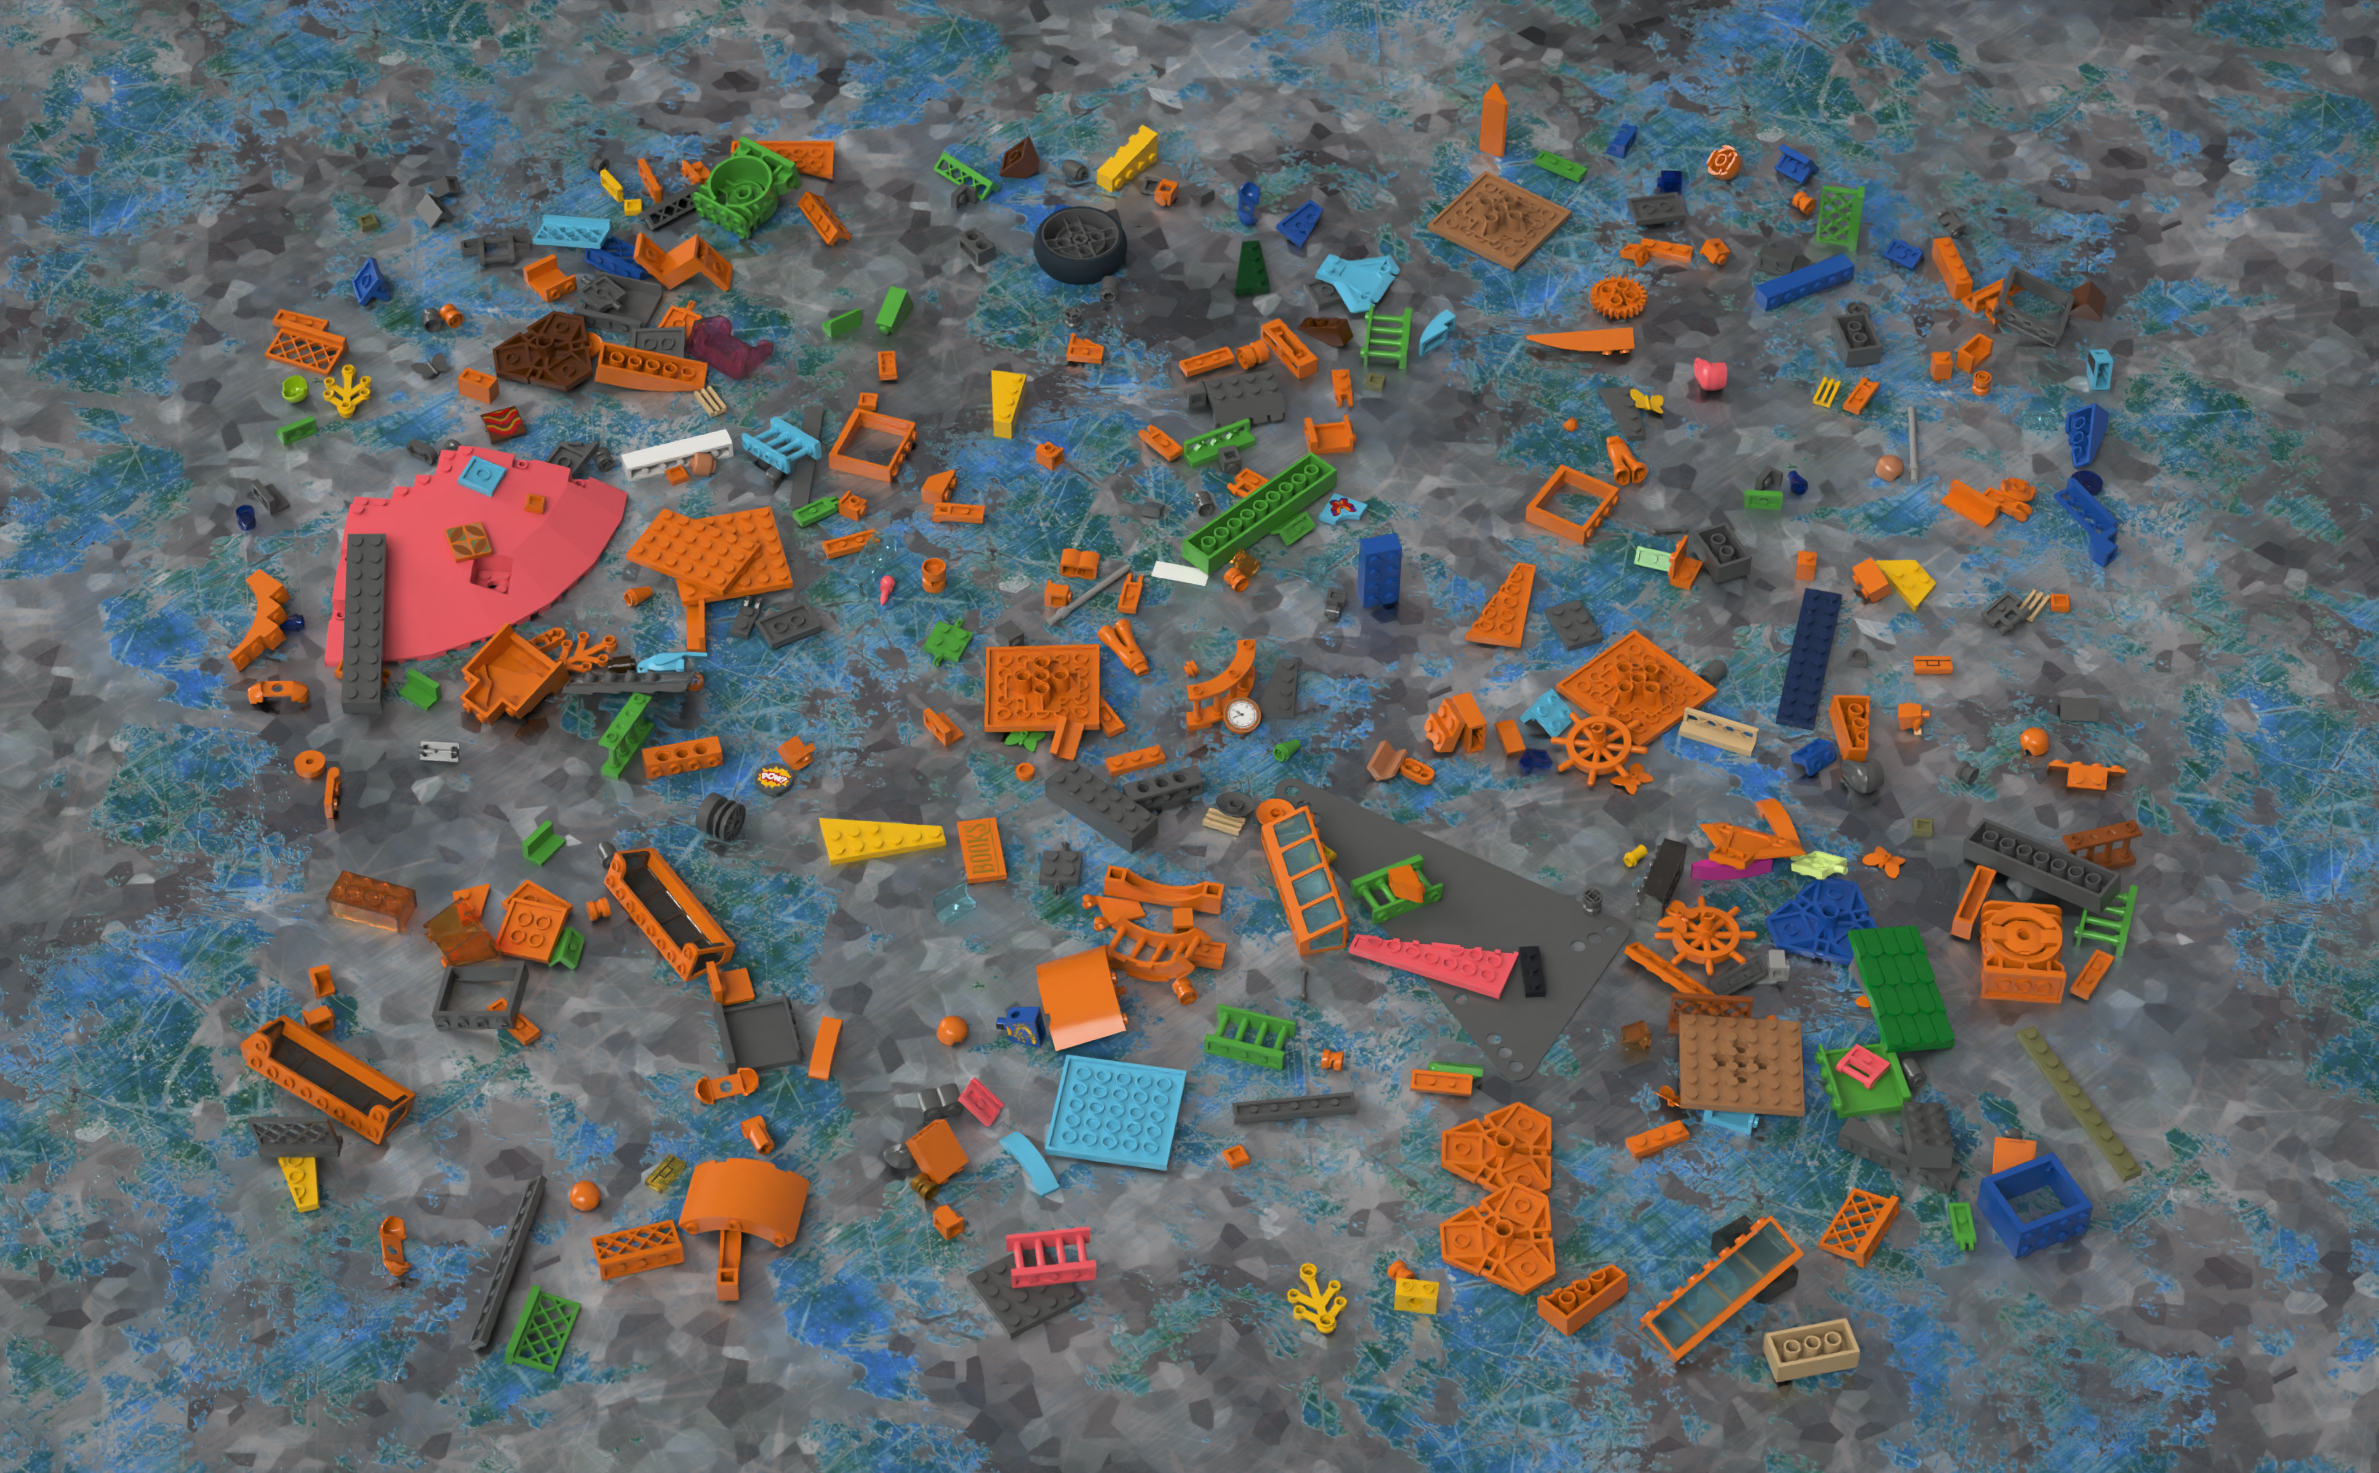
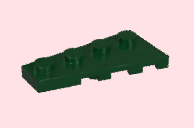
[1235,240,1270,294]

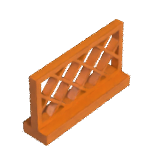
[264,319,349,377]
[1818,1188,1900,1268]
[591,1219,684,1281]

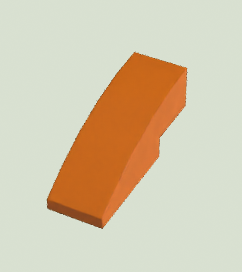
[808,1016,843,1081]

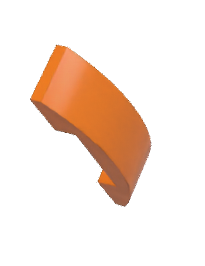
[1755,798,1801,859]

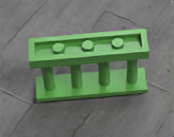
[1361,305,1412,369]
[598,692,655,780]
[1350,854,1443,925]
[2074,885,2138,956]
[1204,1004,1296,1071]

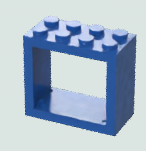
[1977,1152,2093,1259]

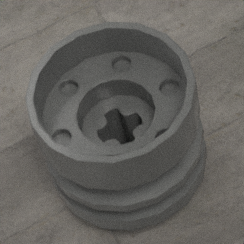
[695,792,746,842]

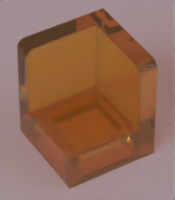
[1229,548,1261,578]
[1620,1020,1652,1050]

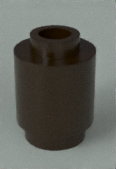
[608,655,636,673]

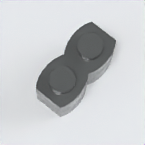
[917,1083,964,1121]

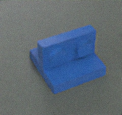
[1774,144,1820,185]
[352,257,391,306]

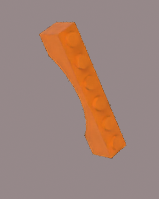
[1104,865,1225,914]
[716,1230,742,1301]

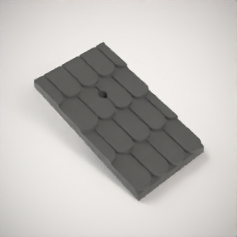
[562,669,696,695]

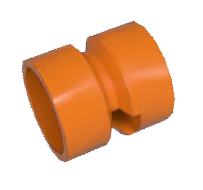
[1236,340,1270,370]
[922,558,946,593]

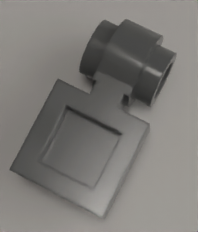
[1324,587,1348,619]

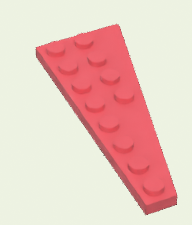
[1349,934,1519,999]

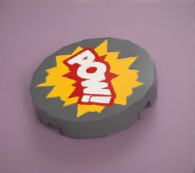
[755,763,794,796]

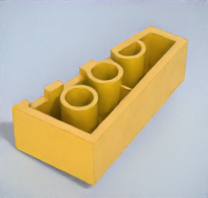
[1097,125,1158,193]
[991,370,1027,439]

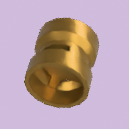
[910,1173,939,1202]

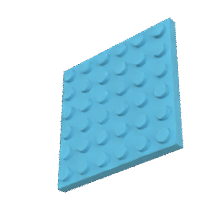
[1045,1055,1187,1171]

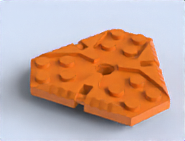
[1441,1102,1551,1194]
[1439,1181,1556,1296]

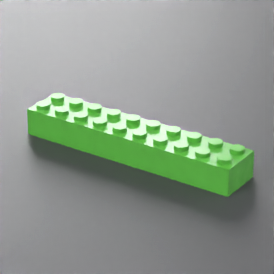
[1182,452,1337,575]

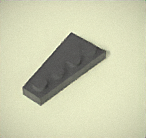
[1597,386,1645,441]

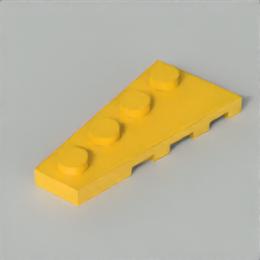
[278,1157,320,1213]

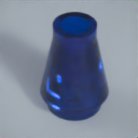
[1788,471,1808,495]
[279,613,305,632]

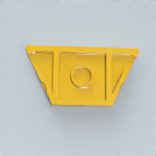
[1875,560,1936,611]

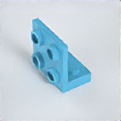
[1519,688,1573,737]

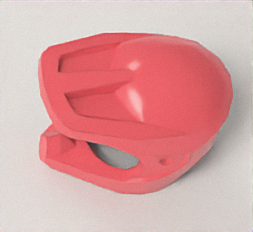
[1694,358,1727,391]

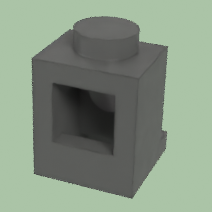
[1217,445,1242,474]

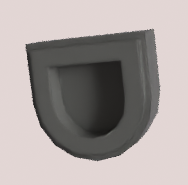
[1847,648,1868,668]

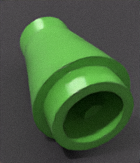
[1273,739,1301,762]

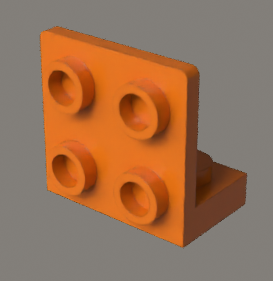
[1667,535,1703,591]
[706,961,755,1006]

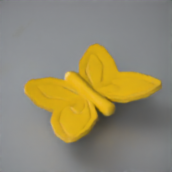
[1630,389,1664,414]

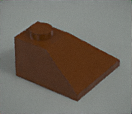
[999,136,1040,179]

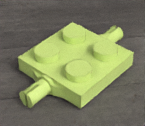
[1790,850,1848,880]

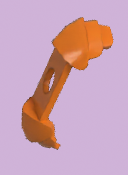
[247,680,310,705]
[694,1067,759,1104]
[379,1216,411,1276]

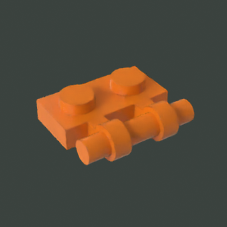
[1227,468,1269,498]

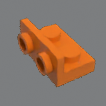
[681,160,711,186]

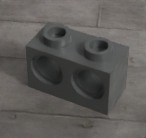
[958,227,996,267]

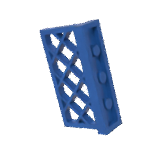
[584,235,651,281]

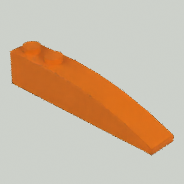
[1525,327,1634,355]

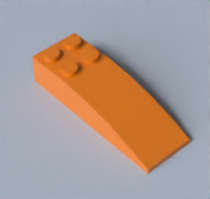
[594,342,708,392]

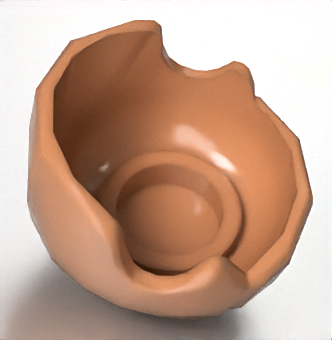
[1875,454,1904,481]

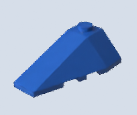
[2065,403,2109,469]

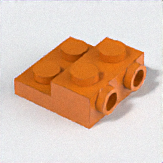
[1424,698,1466,753]

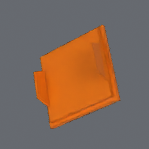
[1992,1137,2036,1175]

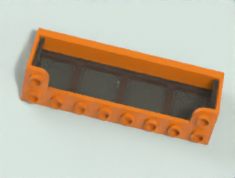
[604,847,736,982]
[246,1015,417,1145]

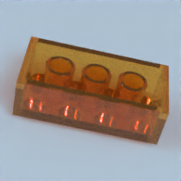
[326,870,418,934]

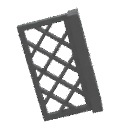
[248,1116,344,1158]

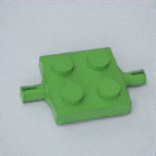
[923,618,973,667]

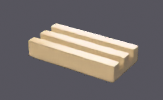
[694,386,727,418]
[2019,589,2050,623]
[1203,808,1246,836]

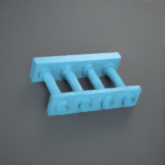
[741,416,822,474]

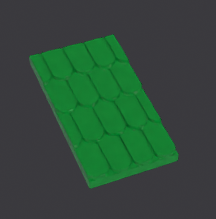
[1848,925,1955,1053]

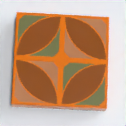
[444,521,492,563]

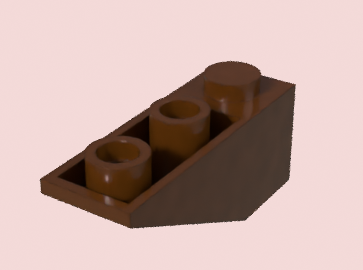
[1297,317,1354,346]

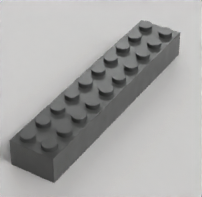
[341,534,388,713]

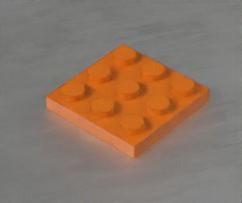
[492,897,569,964]

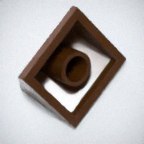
[2069,280,2106,322]

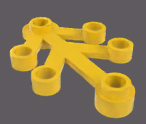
[323,364,372,418]
[1287,1263,1347,1333]

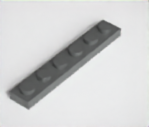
[1232,1092,1357,1124]

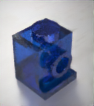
[1657,170,1682,195]

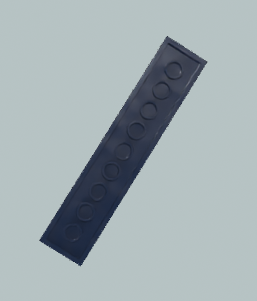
[1776,588,1842,731]

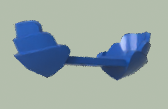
[1237,181,1260,226]

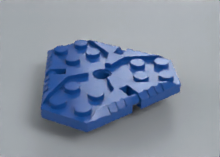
[1765,876,1878,966]

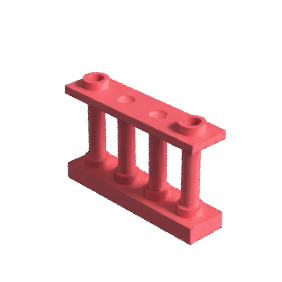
[1006,1227,1096,1289]

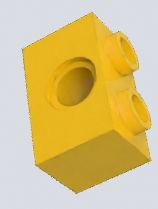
[1394,1278,1439,1315]

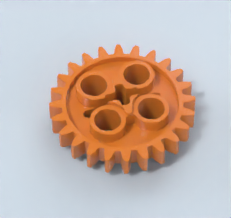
[1590,275,1647,320]

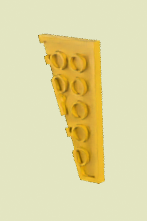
[819,818,946,865]

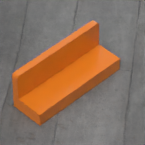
[1941,478,2000,528]

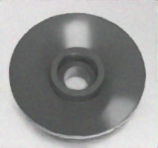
[1216,792,1255,817]

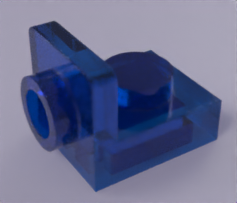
[1519,748,1553,775]

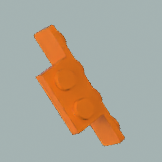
[2048,760,2127,792]

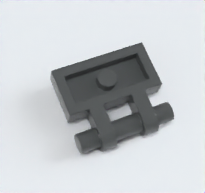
[1981,590,2031,635]

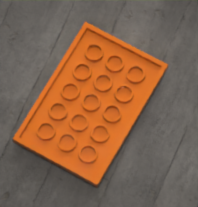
[626,508,761,596]

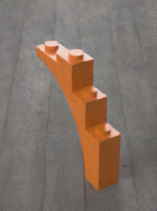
[227,569,291,672]

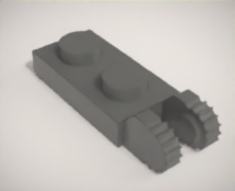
[730,595,764,639]

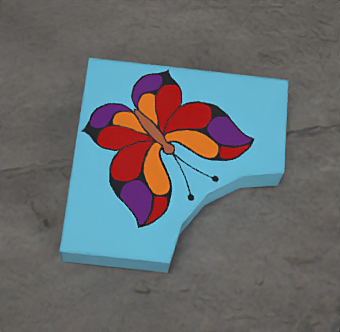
[1319,493,1368,526]

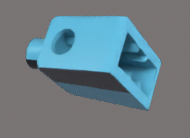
[2086,349,2113,390]

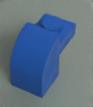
[2088,526,2118,568]

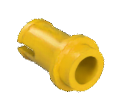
[1623,845,1648,867]

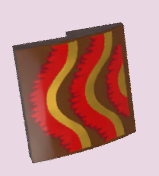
[480,406,526,444]

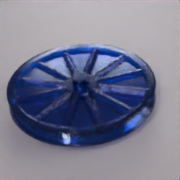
[2070,470,2103,495]

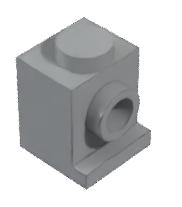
[1767,950,1790,981]

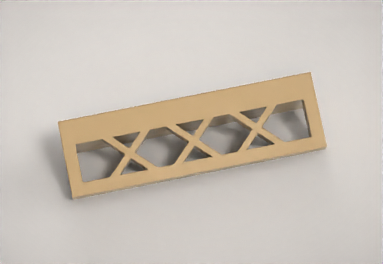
[1678,707,1759,757]

